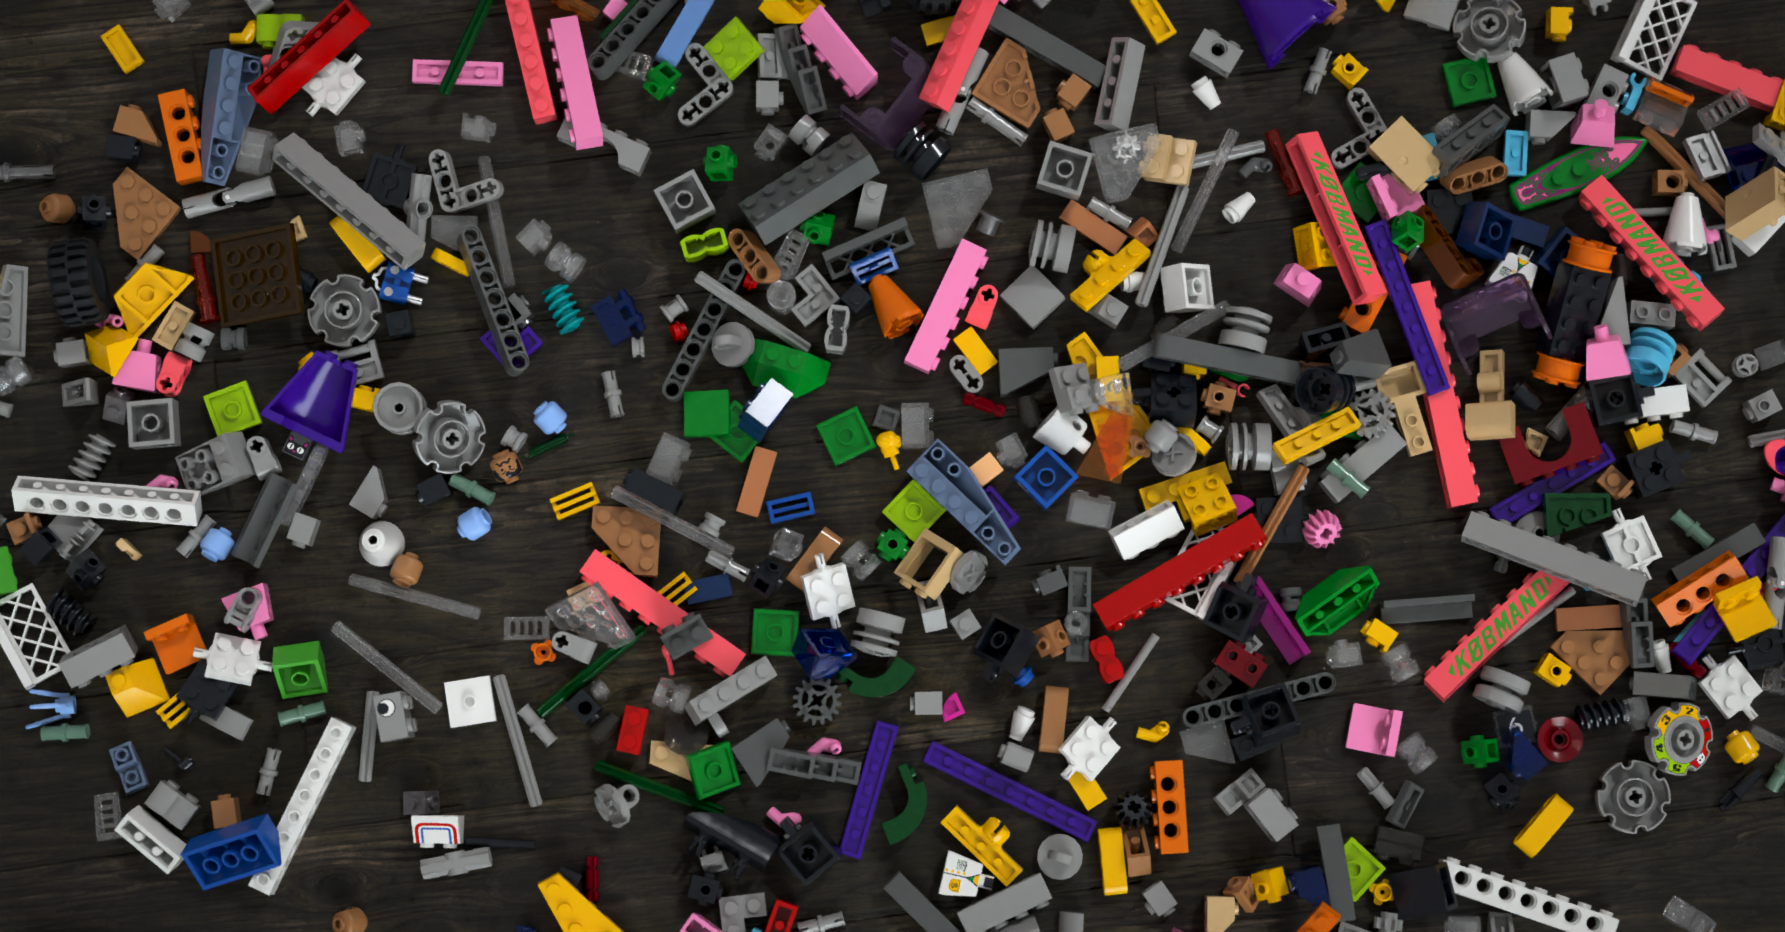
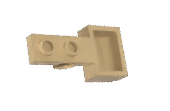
[1465,349,1515,441]
[1373,361,1433,457]

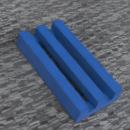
[848,247,899,285]
[766,492,815,524]

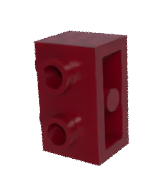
[1213,639,1268,688]

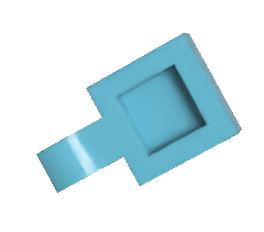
[1620,73,1647,116]

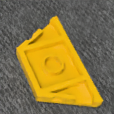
[113,262,194,338]

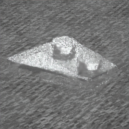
[431,215,478,259]
[1089,372,1135,416]
[1179,720,1235,764]

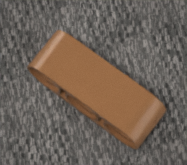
[1439,156,1508,195]
[728,229,781,285]
[786,526,844,592]
[1038,685,1069,754]

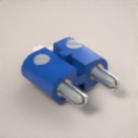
[372,260,429,306]

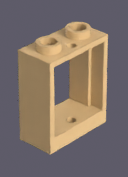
[894,528,964,601]

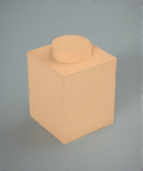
[969,452,1004,488]

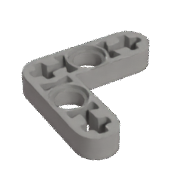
[268,21,319,69]
[678,43,734,127]
[1330,87,1387,170]
[428,149,504,213]

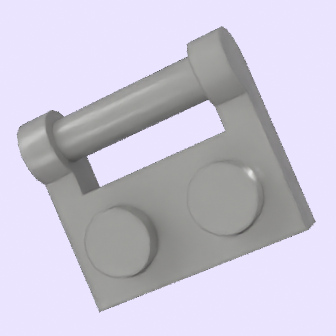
[330,339,385,387]
[1673,348,1732,408]

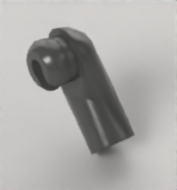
[1238,157,1273,179]

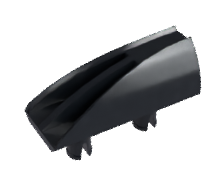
[683,812,782,881]

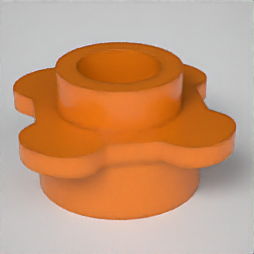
[531,640,556,665]

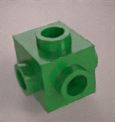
[642,60,682,101]
[703,145,737,182]
[800,211,836,246]
[1391,211,1424,252]
[876,528,910,562]
[1461,735,1499,768]

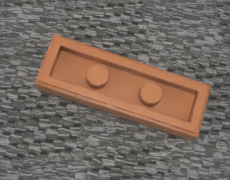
[1059,199,1128,256]
[736,446,777,518]
[1554,604,1622,632]

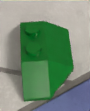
[742,339,831,399]
[1295,565,1380,636]

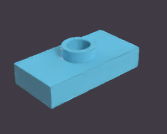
[1503,130,1528,177]

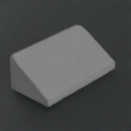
[991,914,1040,932]

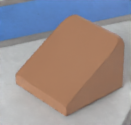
[1126,217,1159,248]

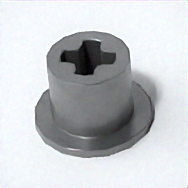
[976,209,1006,237]

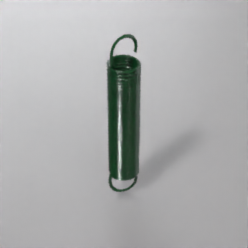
[521,433,575,458]

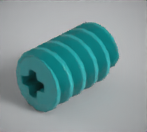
[541,284,584,335]

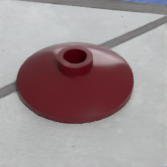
[1537,716,1583,762]

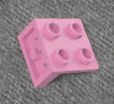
[1366,174,1425,223]
[1345,703,1403,757]

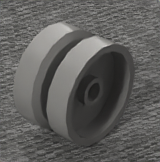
[373,382,428,435]
[1472,665,1531,714]

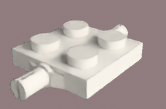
[302,53,366,117]
[1600,508,1662,581]
[800,553,855,629]
[193,633,272,686]
[1698,654,1763,721]
[1058,716,1120,781]

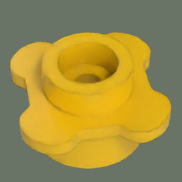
[1369,879,1394,905]

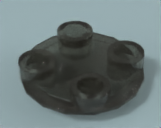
[663,713,709,757]

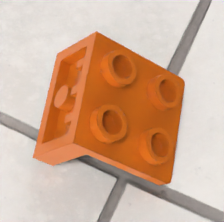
[143,614,207,674]

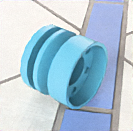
[1625,327,1677,387]

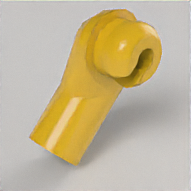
[1136,721,1170,743]

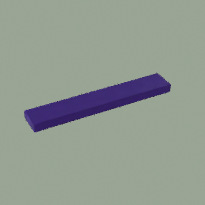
[1488,441,1616,523]
[840,720,899,859]

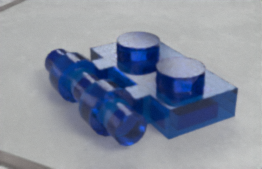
[591,289,647,347]

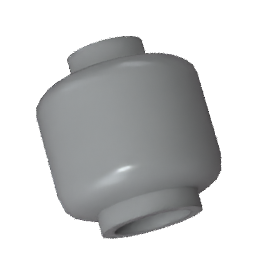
[1144,418,1178,453]

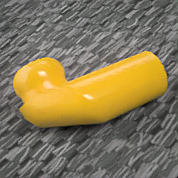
[229,20,257,44]

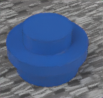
[1013,666,1034,687]

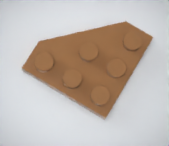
[971,38,1041,130]
[113,167,182,260]
[592,505,662,578]
[1549,630,1630,695]

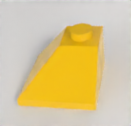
[758,0,825,24]
[105,658,170,718]

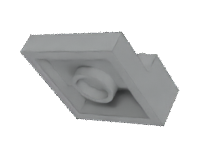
[1048,363,1104,416]

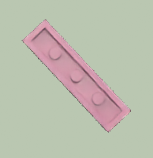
[412,59,504,86]

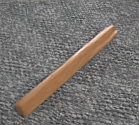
[1640,124,1725,220]
[1233,464,1310,584]

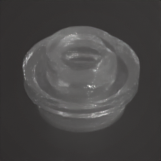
[1064,611,1088,635]
[590,680,610,702]

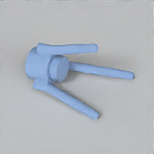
[25,689,77,729]

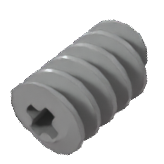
[68,433,116,482]

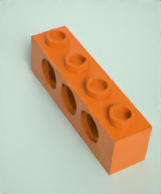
[158,89,203,186]
[1338,251,1408,335]
[1650,550,1749,627]
[1149,760,1189,854]

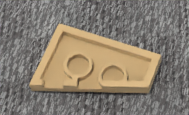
[649,740,713,781]

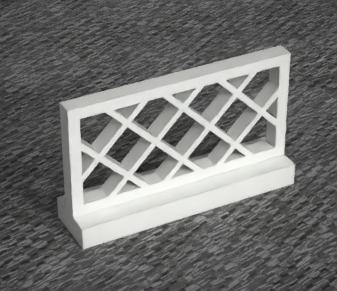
[1610,0,1698,81]
[1165,527,1237,621]
[0,583,71,690]

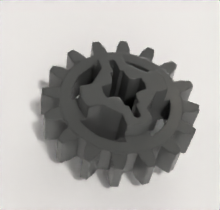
[793,676,842,725]

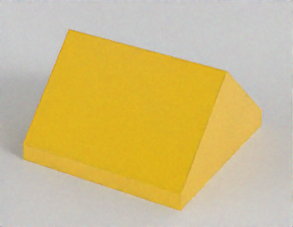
[85,325,139,377]

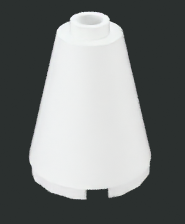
[1497,52,1553,116]
[1662,192,1708,257]
[359,521,405,567]

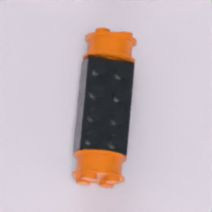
[1531,236,1618,389]

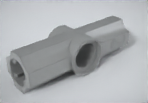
[403,173,433,242]
[420,847,493,880]

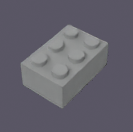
[58,625,138,689]

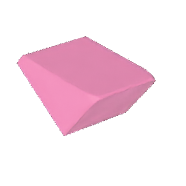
[603,0,628,21]

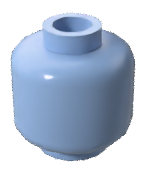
[533,401,567,434]
[457,507,492,541]
[200,527,235,562]

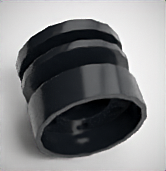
[893,121,952,182]
[1295,364,1356,415]

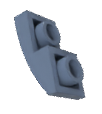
[109,741,150,795]

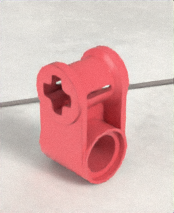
[965,285,998,330]
[156,351,192,398]

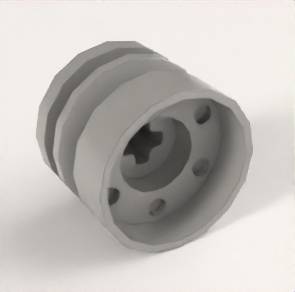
[1028,219,1076,274]
[1218,306,1273,354]
[1225,423,1272,471]
[850,607,905,657]

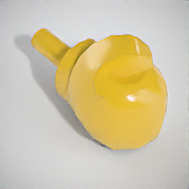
[876,431,902,470]

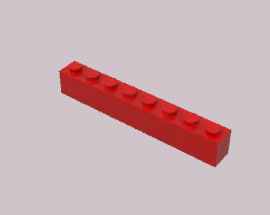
[1093,513,1267,632]

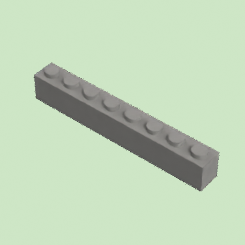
[272,132,426,271]
[1461,511,1648,607]

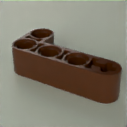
[1413,205,1484,289]

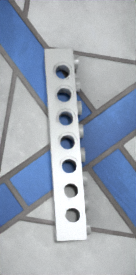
[11,476,202,526]
[248,717,357,895]
[1438,856,1619,932]

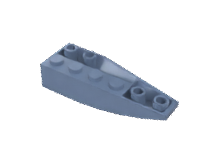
[201,48,262,186]
[906,438,1021,566]

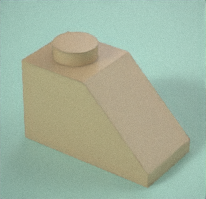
[1204,896,1239,932]

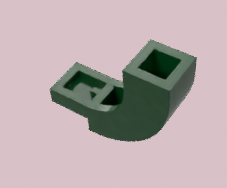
[834,656,916,698]
[881,763,927,845]

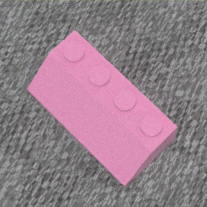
[800,4,878,100]

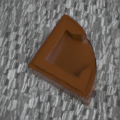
[190,231,212,254]

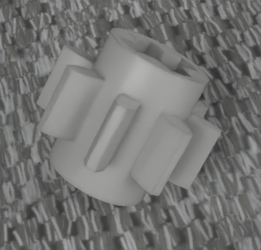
[1374,911,1403,932]

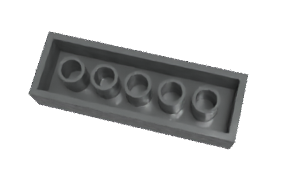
[738,132,880,246]

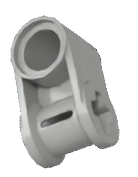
[246,436,282,481]
[224,587,263,633]
[552,631,598,665]

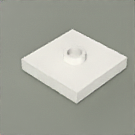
[444,675,497,728]

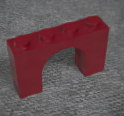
[1499,402,1604,487]

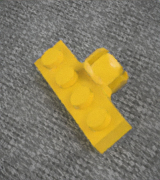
[1070,238,1151,312]
[940,805,1023,887]

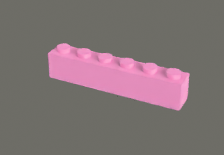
[547,15,603,150]
[904,238,989,375]

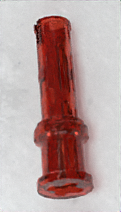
[1264,129,1304,197]
[190,254,220,324]

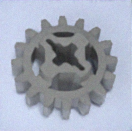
[1349,389,1396,439]

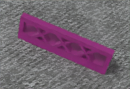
[1254,576,1311,665]

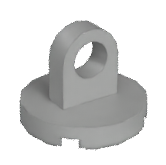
[712,322,755,367]
[1151,433,1197,477]
[944,550,988,594]
[594,784,639,828]
[1037,834,1083,880]

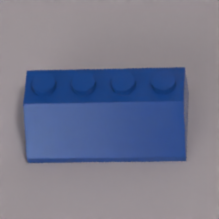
[181,814,282,891]

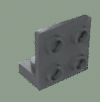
[660,612,713,661]

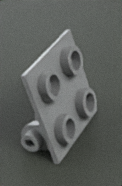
[48,515,104,562]

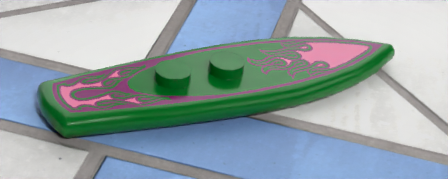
[1508,136,1648,211]

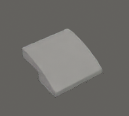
[1404,0,1460,31]
[1000,266,1066,330]

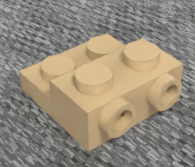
[1139,133,1197,186]

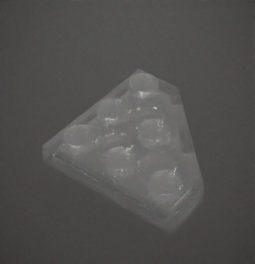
[1089,122,1161,204]
[922,168,993,250]
[545,581,636,649]

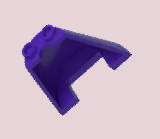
[1238,0,1338,70]
[261,350,358,454]

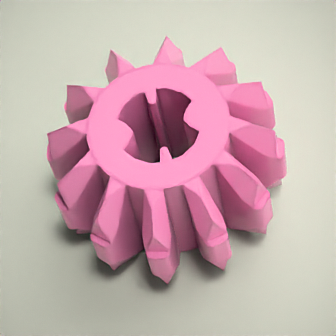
[1301,509,1342,549]

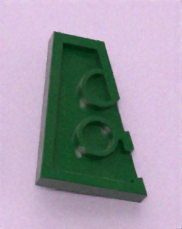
[1542,493,1612,537]

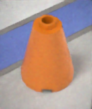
[868,274,924,339]

